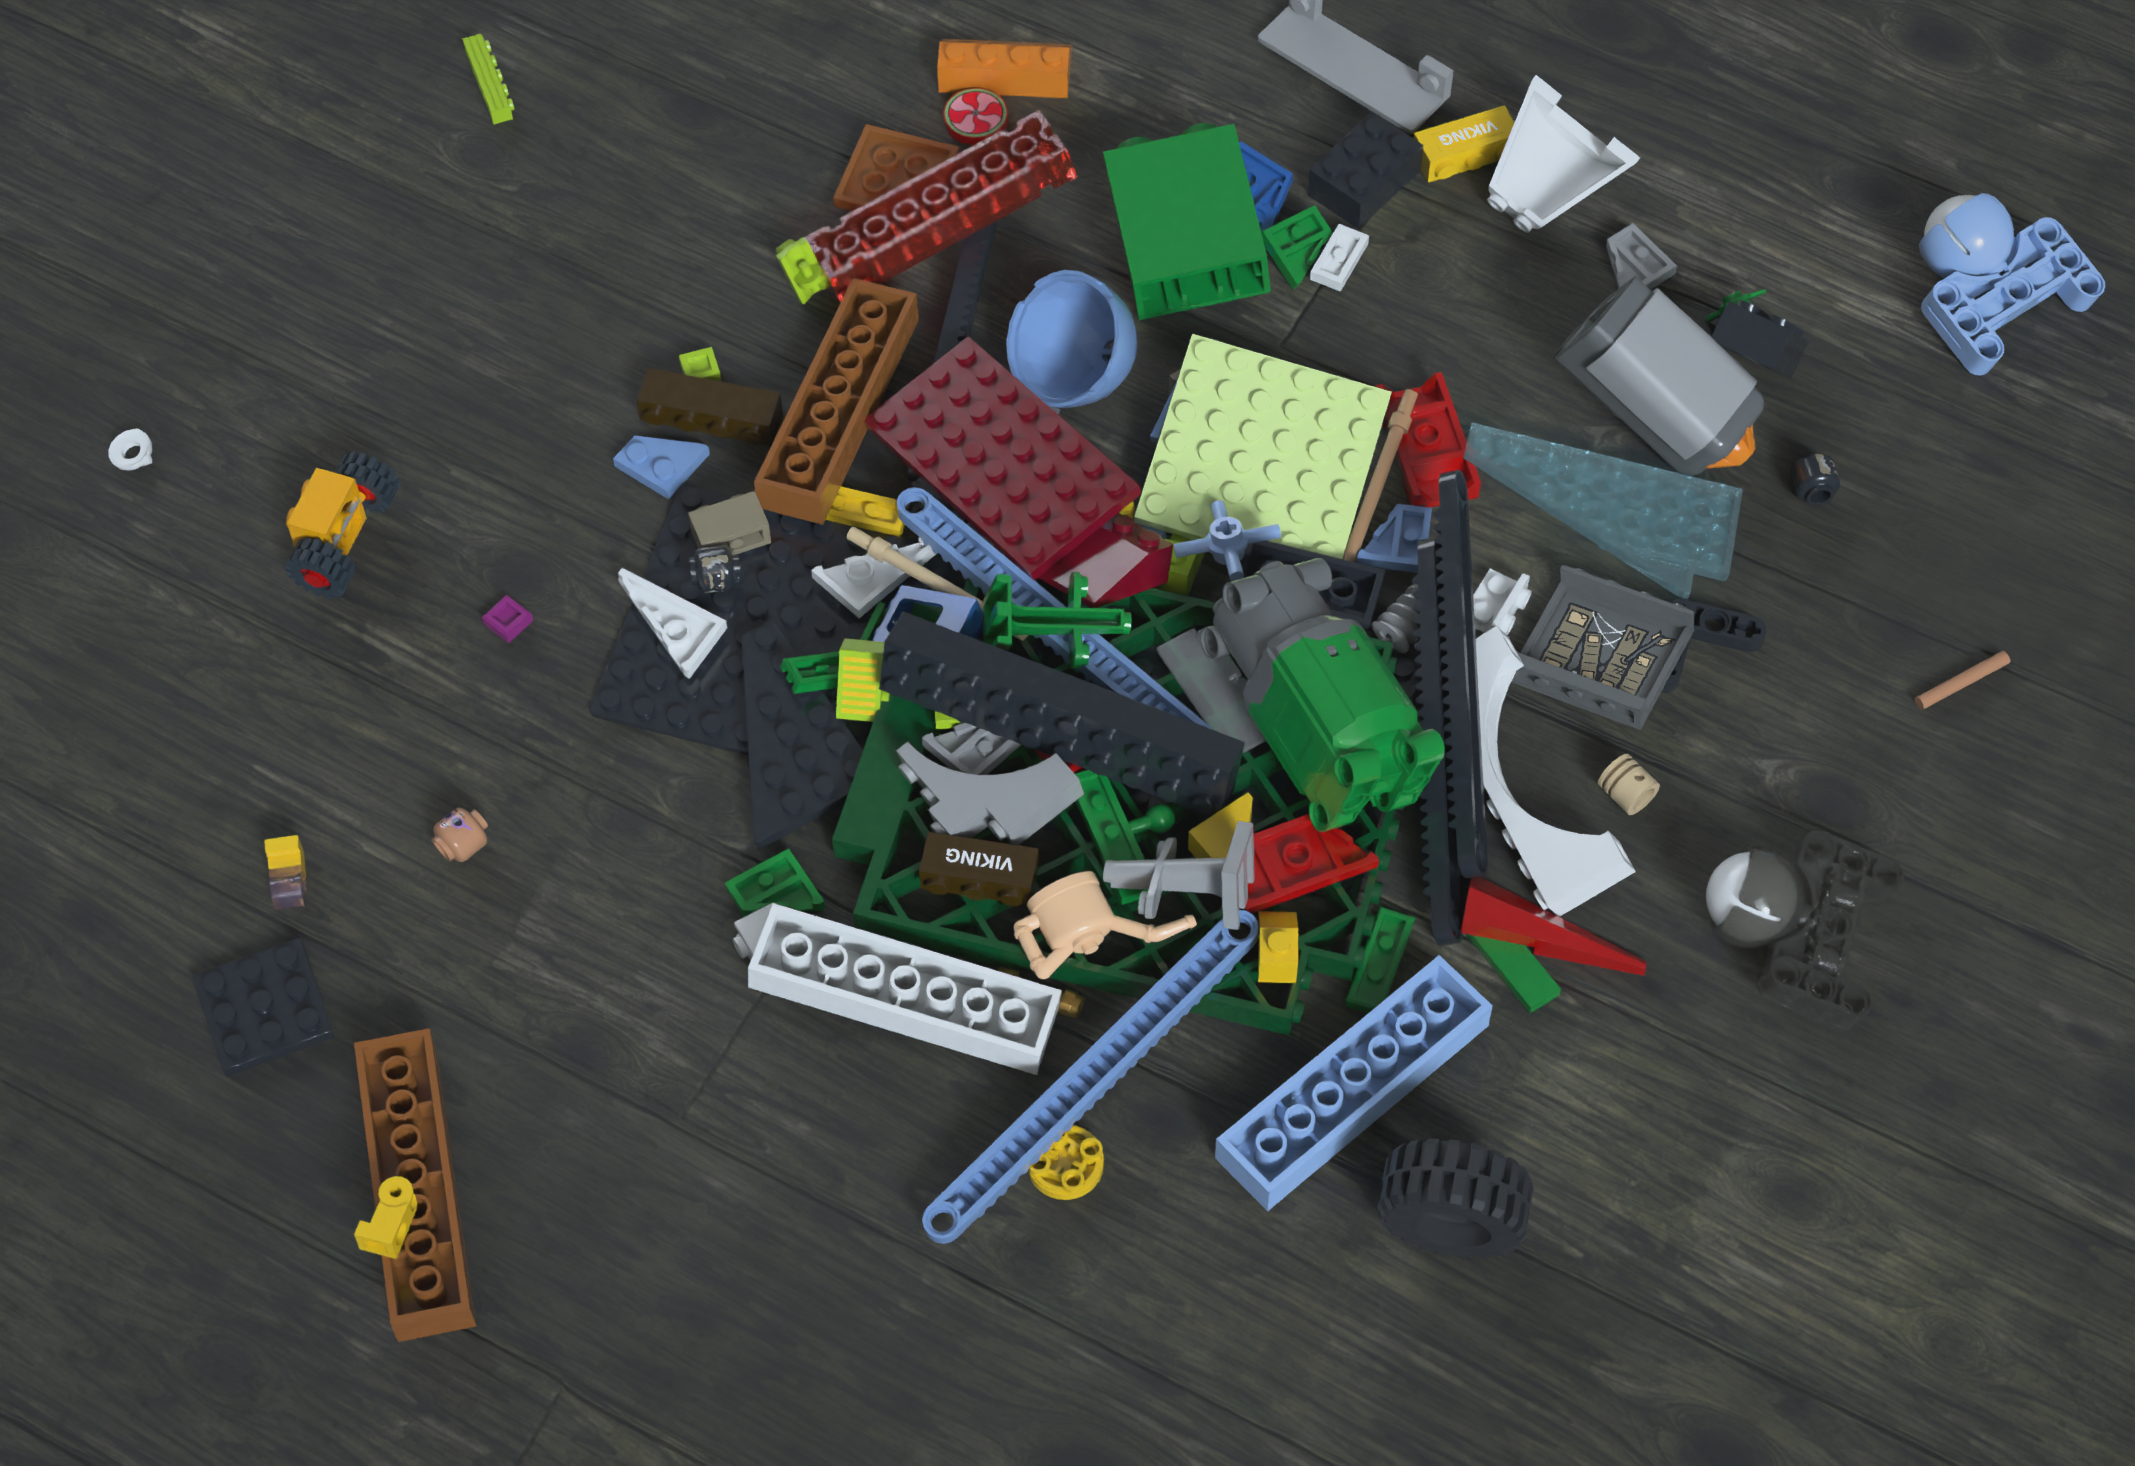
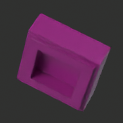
[482,595,533,643]

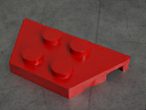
[1244,814,1379,914]

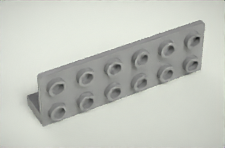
[1258,0,1454,134]

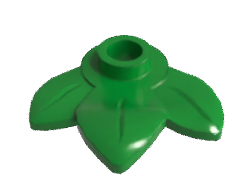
[1704,289,1767,324]

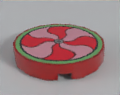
[943,88,1008,145]

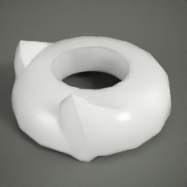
[109,428,152,471]

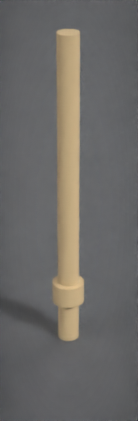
[847,527,1028,641]

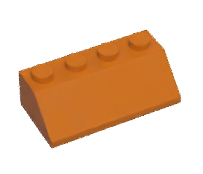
[937,39,1072,98]

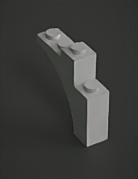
[896,742,1084,845]

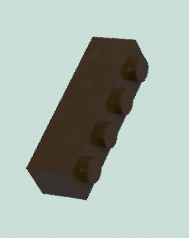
[637,368,783,446]

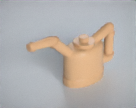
[1013,871,1197,979]

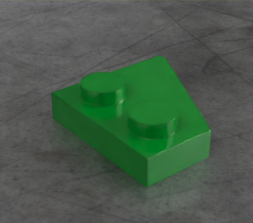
[1262,205,1333,289]

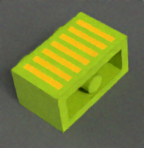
[836,639,890,722]

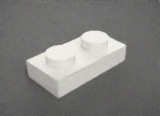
[1310,224,1369,291]

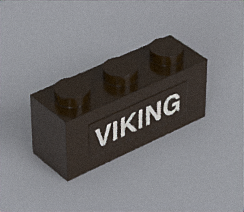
[919,832,1039,906]

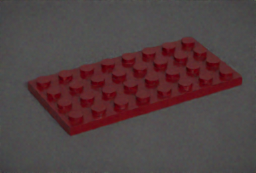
[864,336,1142,581]

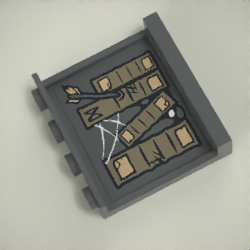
[1511,565,1694,730]

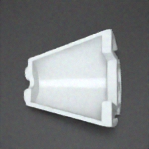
[1487,75,1640,233]

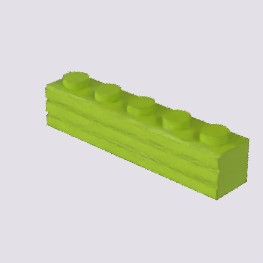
[462,33,515,125]

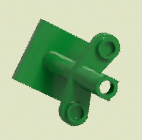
[983,572,1132,669]

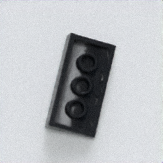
[1240,541,1385,629]

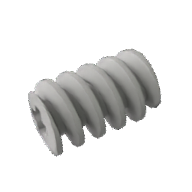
[1371,585,1419,654]

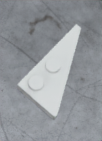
[811,538,936,618]
[618,568,727,679]

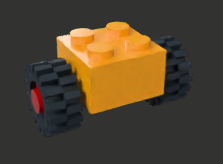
[285,452,400,599]

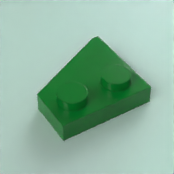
[725,848,825,917]

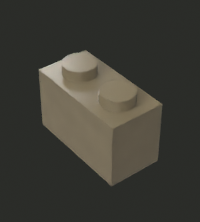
[688,491,771,556]

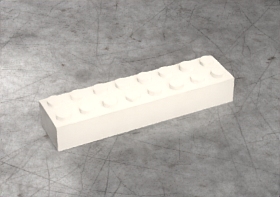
[748,903,1062,1075]

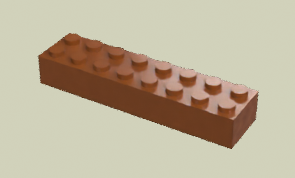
[754,278,919,525]
[354,1028,476,1342]

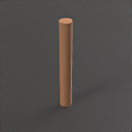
[1915,651,2010,710]

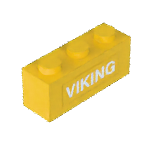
[1414,105,1515,183]

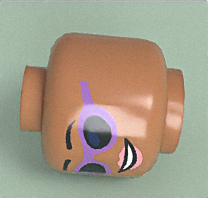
[431,808,488,862]

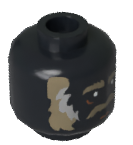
[1790,452,1840,505]
[689,545,741,593]

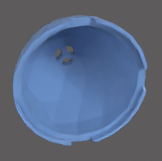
[1006,270,1138,408]

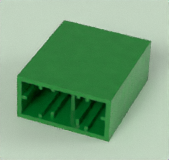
[1103,123,1271,320]

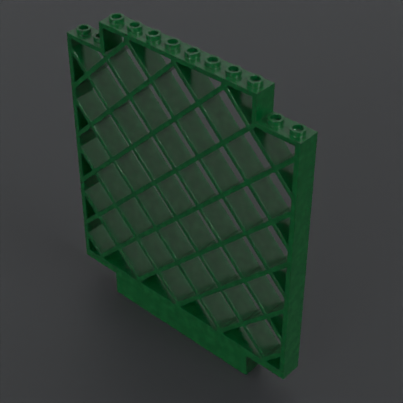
[832,562,1419,1036]

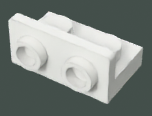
[1473,569,1532,637]

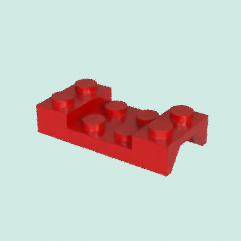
[1375,372,1481,508]

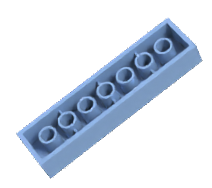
[1215,955,1492,1211]

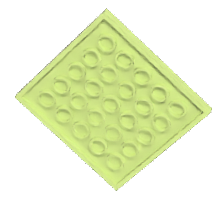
[1134,334,1391,559]

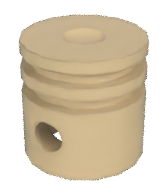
[1598,754,1660,815]

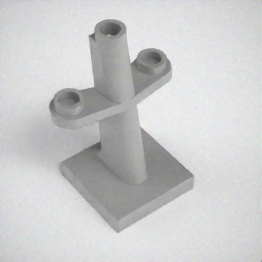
[1103,821,1255,930]

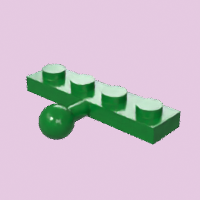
[1075,770,1175,905]

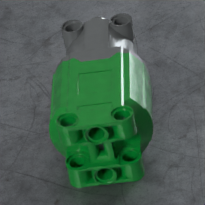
[1200,558,1445,832]

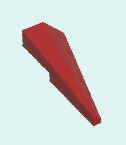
[1461,877,1647,976]

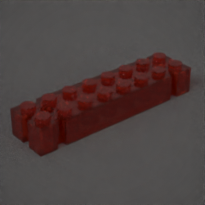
[804,110,1077,303]

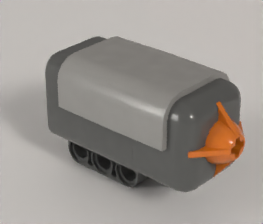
[1555,276,1765,476]

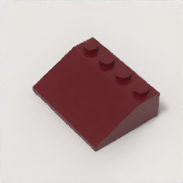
[994,513,1173,608]

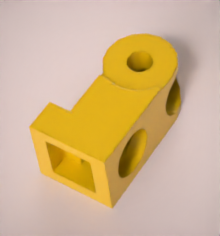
[354,1176,418,1259]

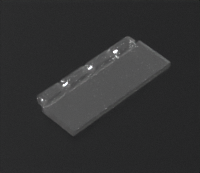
[1157,628,1266,753]

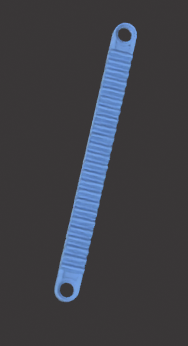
[897,487,1211,729]
[922,910,1259,1244]

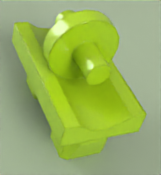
[776,237,830,304]

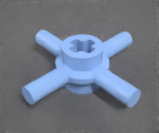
[1174,500,1281,581]

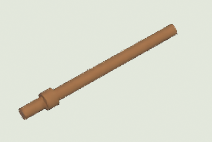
[1342,389,1418,562]

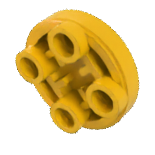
[1028,1125,1104,1200]

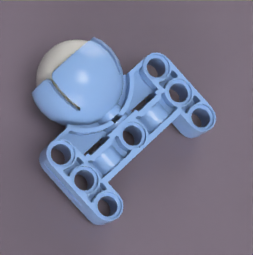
[1919,193,2105,375]

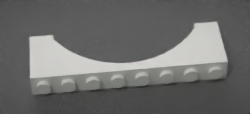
[1476,626,1636,917]

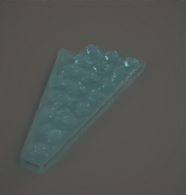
[1463,423,1743,600]

